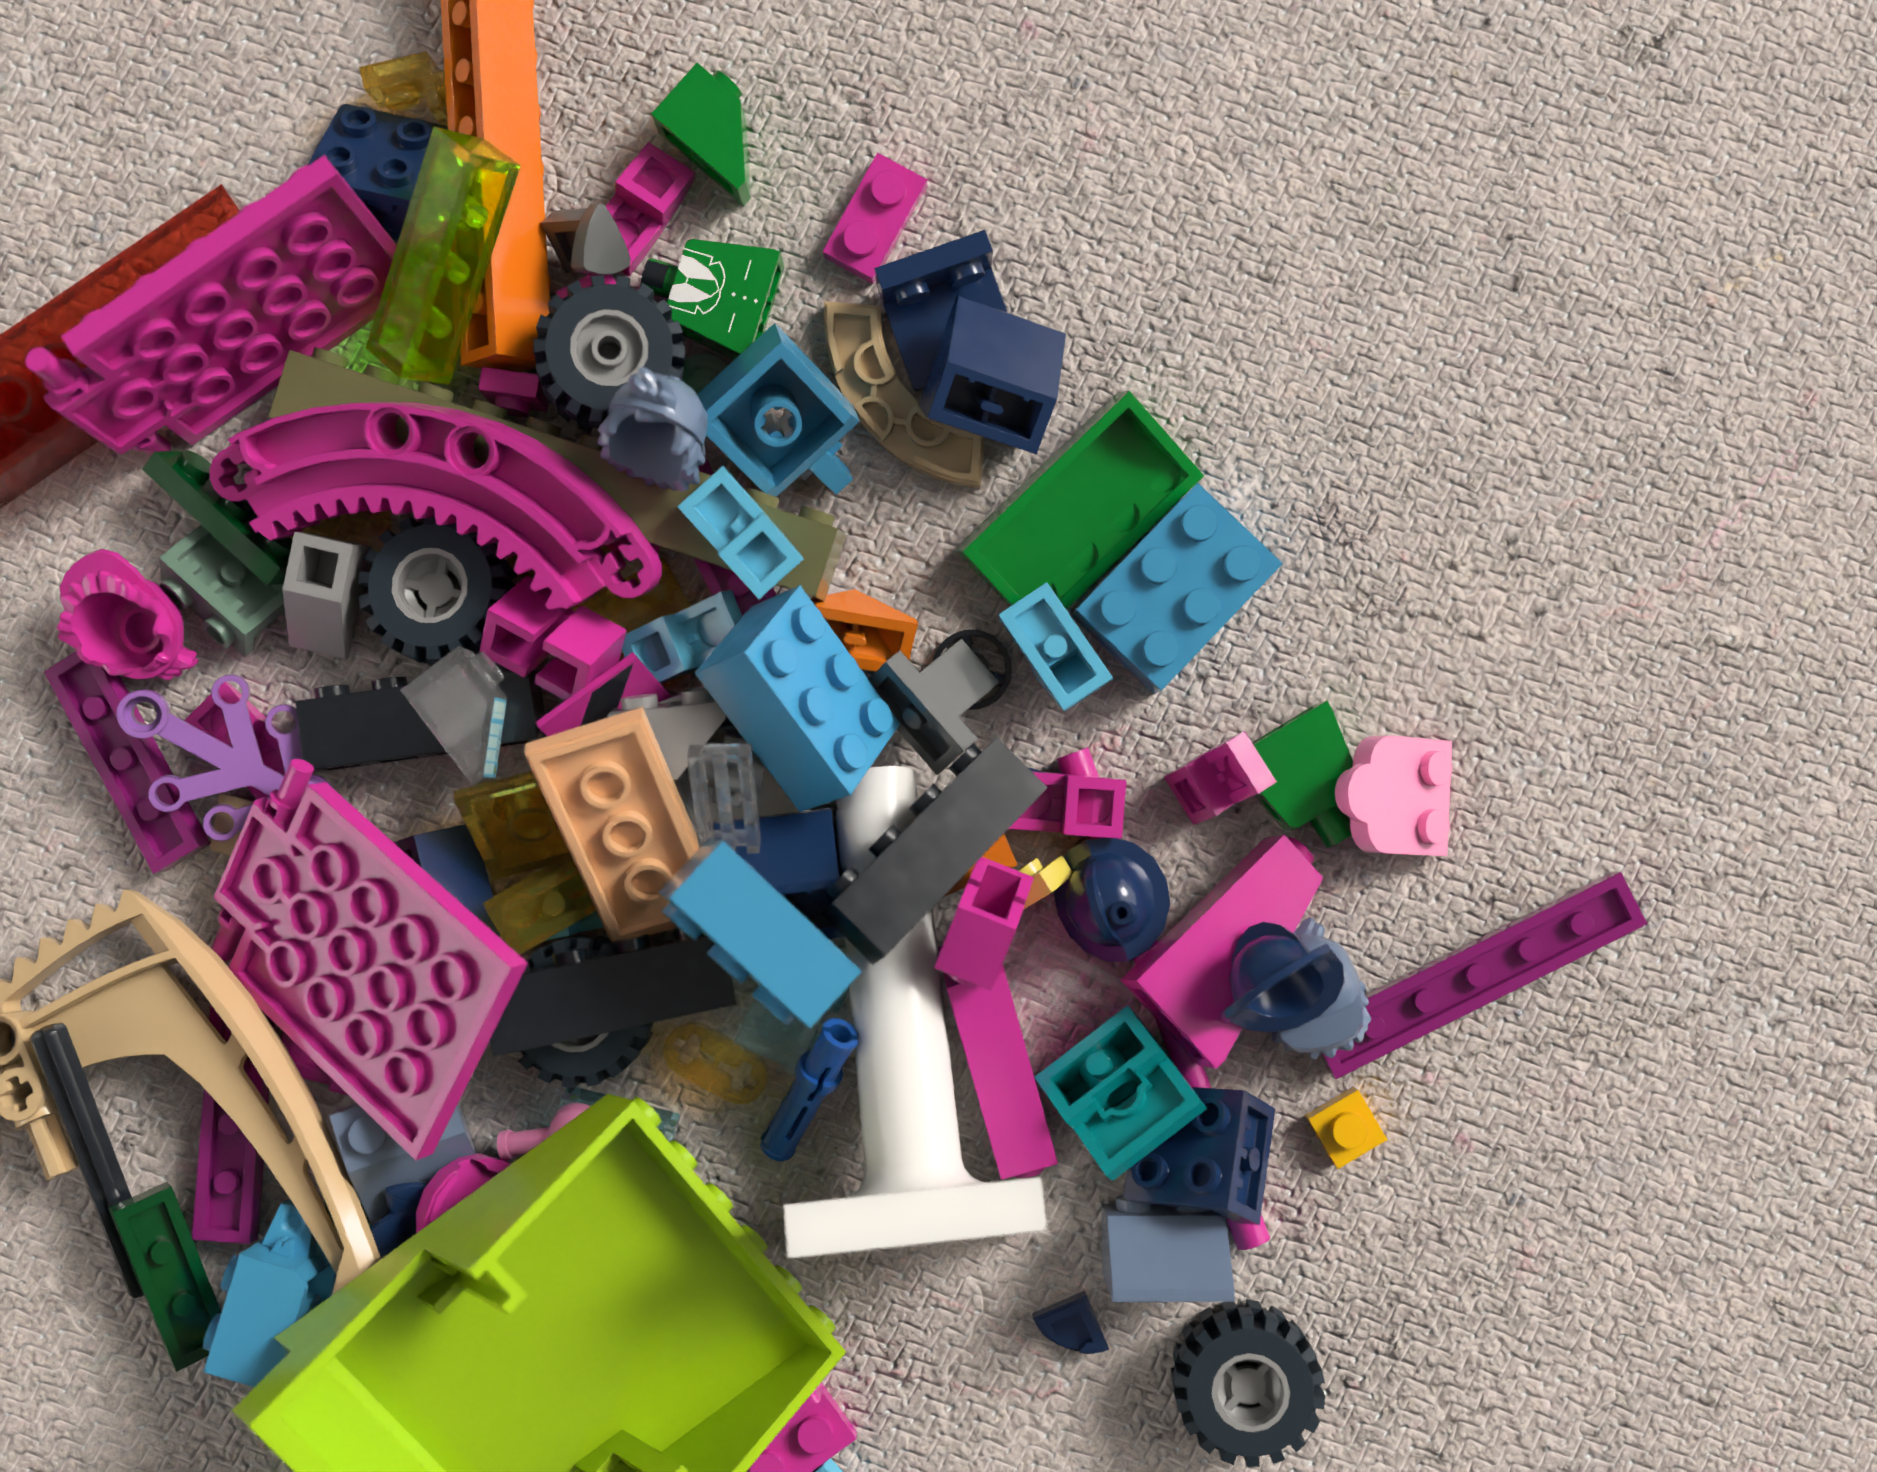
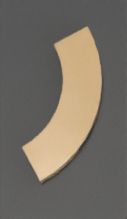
[824,301,985,489]

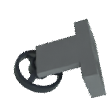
[869,630,1012,775]

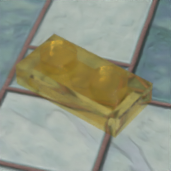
[482,853,596,955]

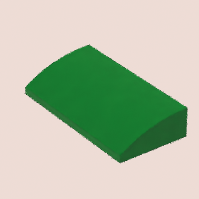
[955,391,1204,609]

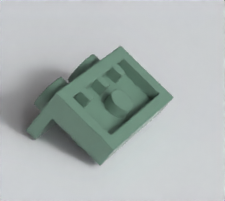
[159,525,285,657]

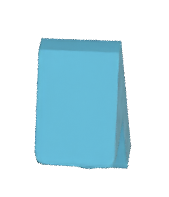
[998,582,1113,712]

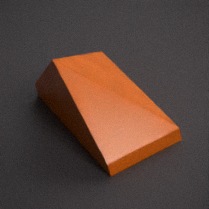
[810,589,918,672]

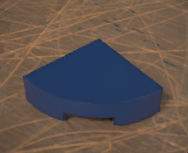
[1032,1291,1109,1354]

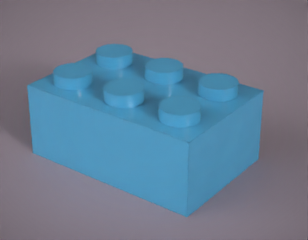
[1072,483,1283,694]
[695,585,900,812]
[659,838,862,1028]

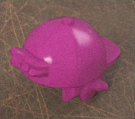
[56,549,199,681]

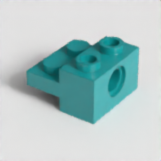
[1034,1005,1207,1181]

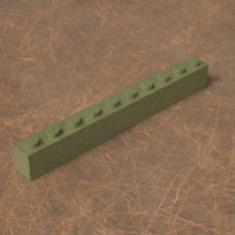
[268,347,847,601]

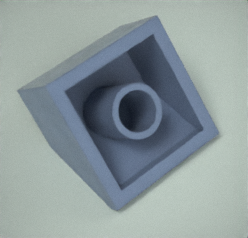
[329,1101,477,1223]
[1102,1195,1235,1302]

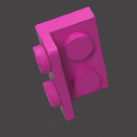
[746,1382,857,1472]

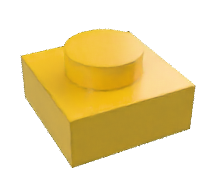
[1304,1086,1388,1169]

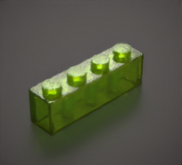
[365,127,521,385]

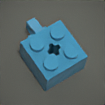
[697,323,860,497]
[203,1199,337,1387]

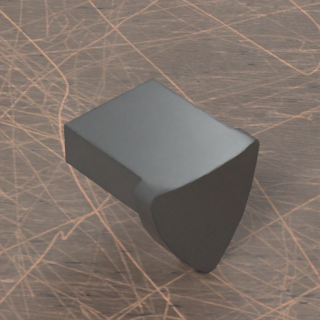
[541,204,631,275]

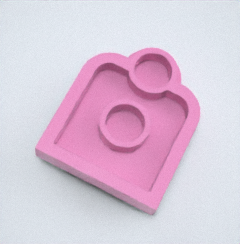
[1335,736,1452,856]

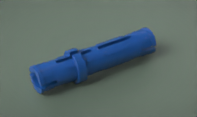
[760,1018,859,1162]

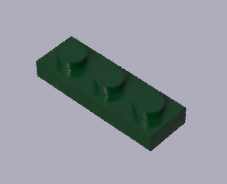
[142,450,293,586]
[108,1182,221,1372]

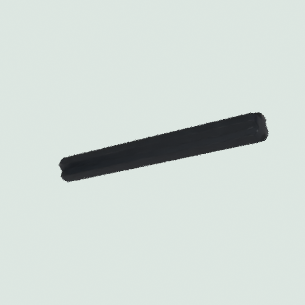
[30,1023,143,1298]

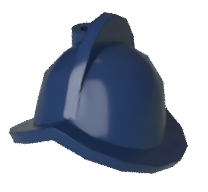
[1053,837,1170,962]
[1220,922,1345,1032]

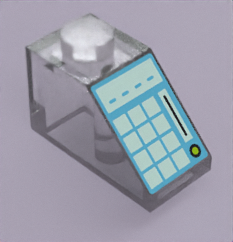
[401,646,507,787]

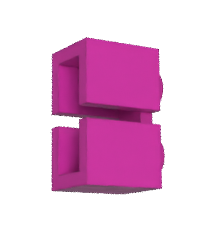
[479,576,627,700]
[934,857,1034,991]

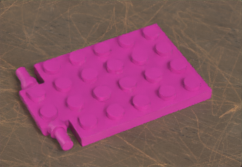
[26,155,421,456]
[211,759,528,1161]

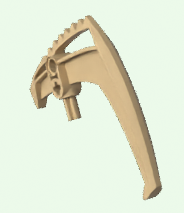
[0,889,381,1294]

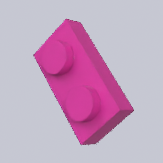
[822,152,927,284]

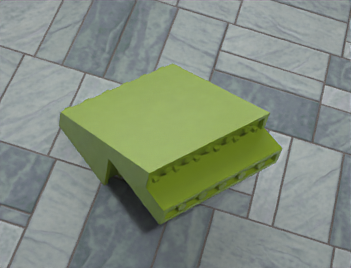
[232,1094,846,1472]

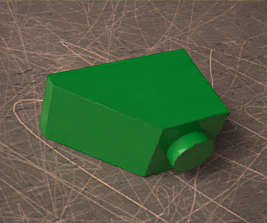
[651,63,751,207]

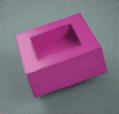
[478,367,549,417]

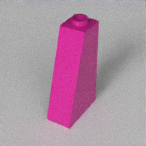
[1121,835,1323,1069]
[938,945,1058,1180]

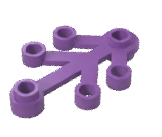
[116,674,333,841]

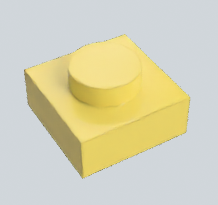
[1017,855,1073,910]

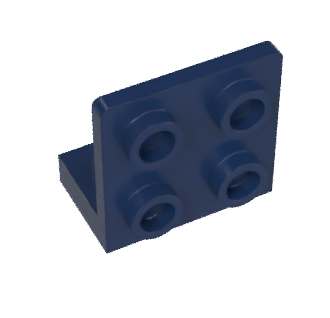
[307,104,449,254]
[874,230,1007,391]
[1123,1087,1275,1225]

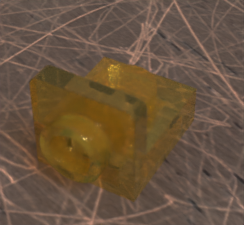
[359,51,448,126]

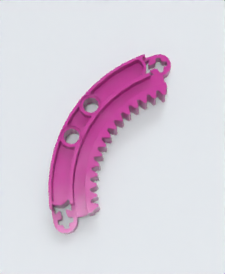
[209,402,662,610]

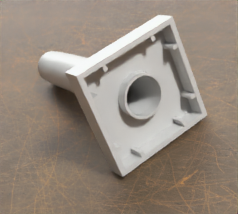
[784,766,1047,1258]

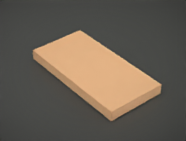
[524,707,701,945]

